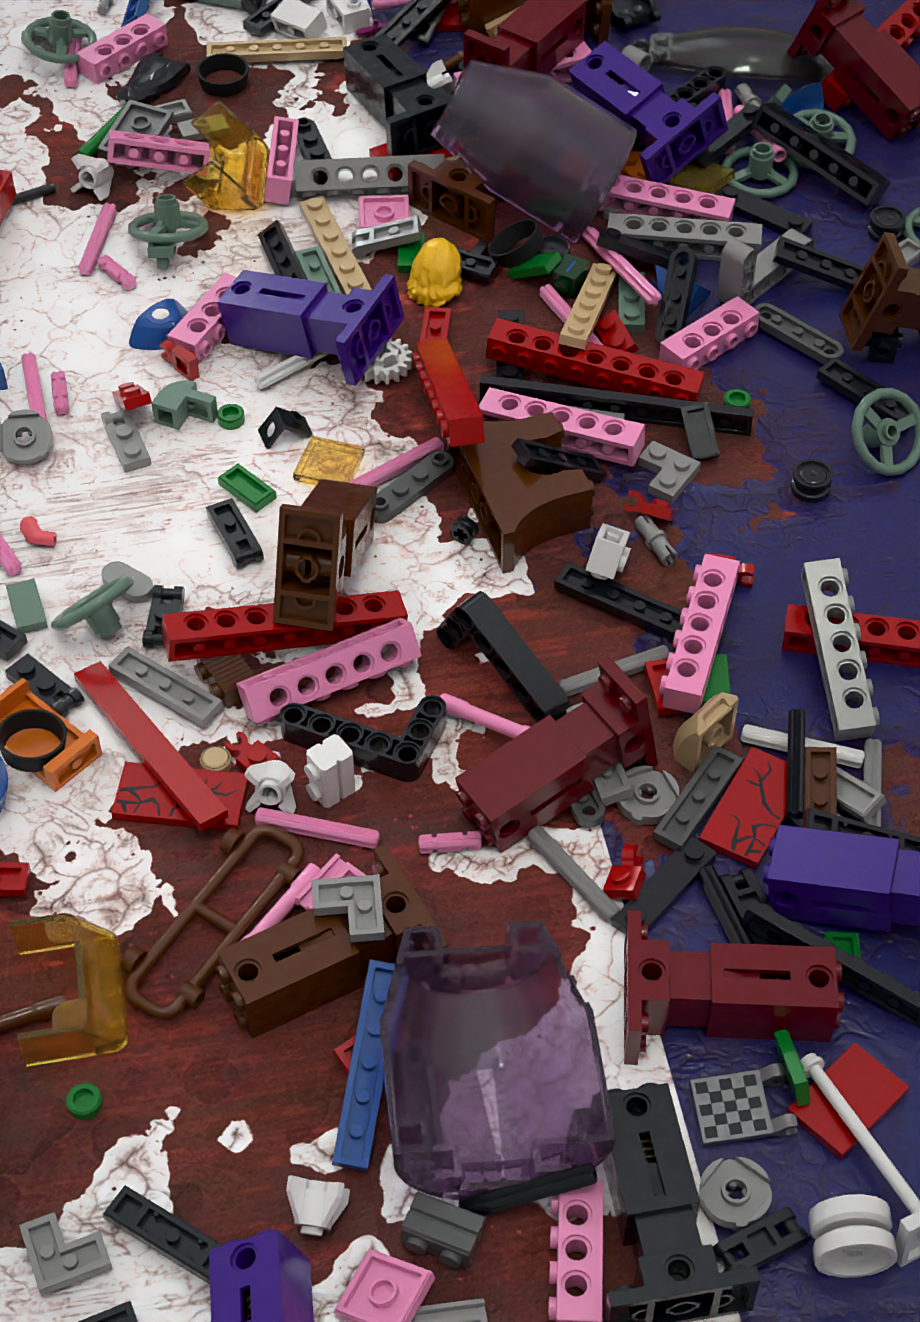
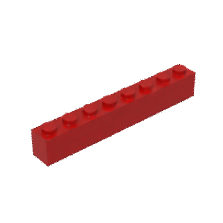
[412,339,485,447]

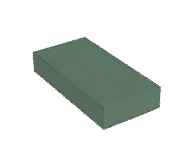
[5,578,48,633]

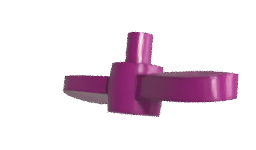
[355,19,390,36]

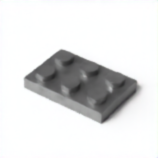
[97,99,174,168]

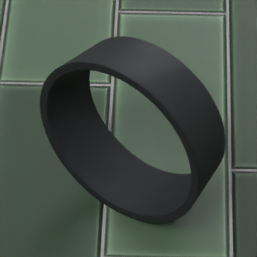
[197,53,249,97]
[488,218,544,268]
[0,709,67,772]

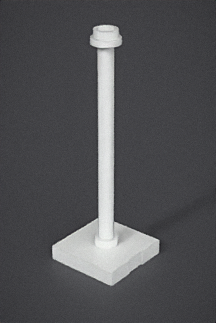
[800,1053,920,1268]

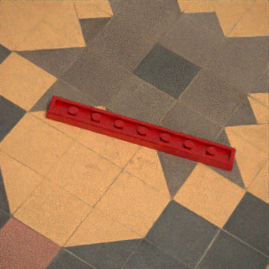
[74,661,228,831]

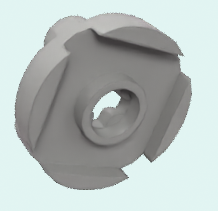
[0,409,53,465]
[616,765,679,825]
[699,1157,772,1232]

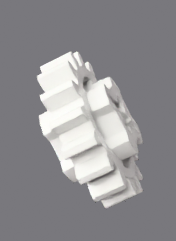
[364,338,412,385]

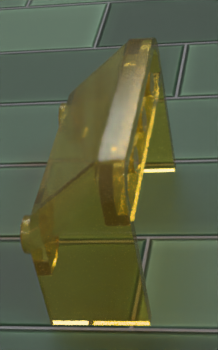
[183,101,270,211]
[10,913,129,1067]

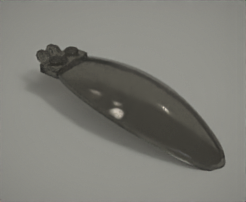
[633,25,834,82]

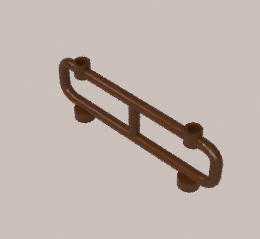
[120,825,304,1019]

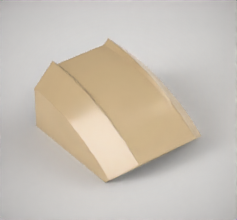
[673,692,739,774]

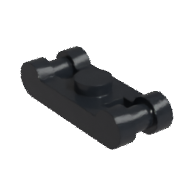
[142,585,185,649]
[713,1207,811,1269]

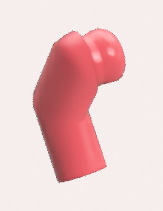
[20,516,57,546]

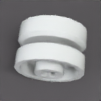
[808,1194,898,1278]

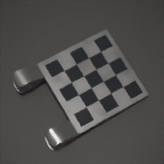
[690,1063,798,1147]

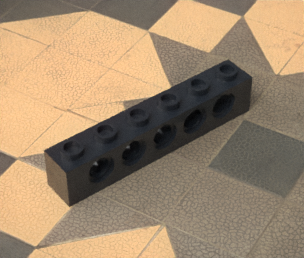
[750,102,891,206]

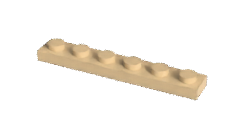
[207,37,347,63]
[299,196,372,295]
[558,263,617,350]

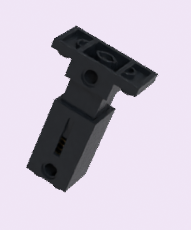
[343,34,478,156]
[594,1083,761,1322]

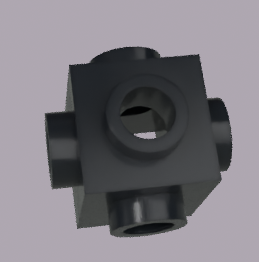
[865,327,903,363]

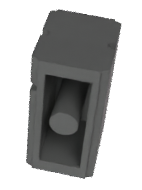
[401,1191,486,1268]

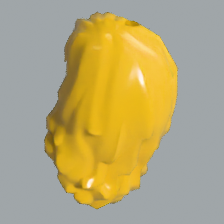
[407,238,462,308]

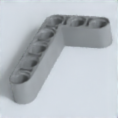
[717,229,815,305]

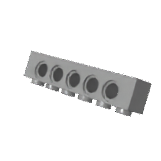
[294,154,445,198]
[608,213,762,261]
[801,558,880,742]

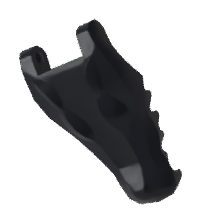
[611,0,662,29]
[115,52,191,102]

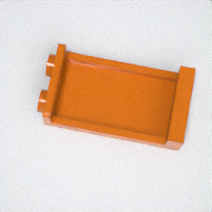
[0,678,102,792]

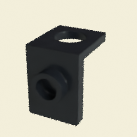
[258,407,313,449]

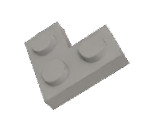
[638,441,701,504]
[311,874,385,943]
[19,1212,113,1296]

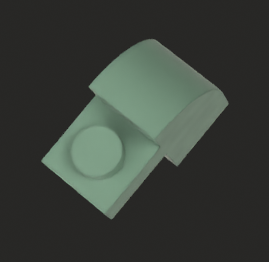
[151,381,218,430]

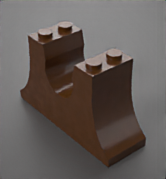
[447,411,595,574]

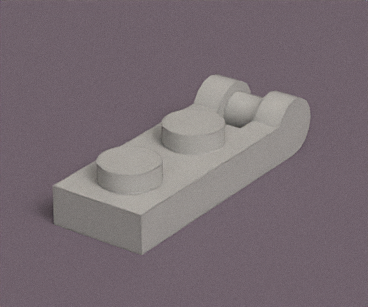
[352,216,421,258]
[101,408,152,473]

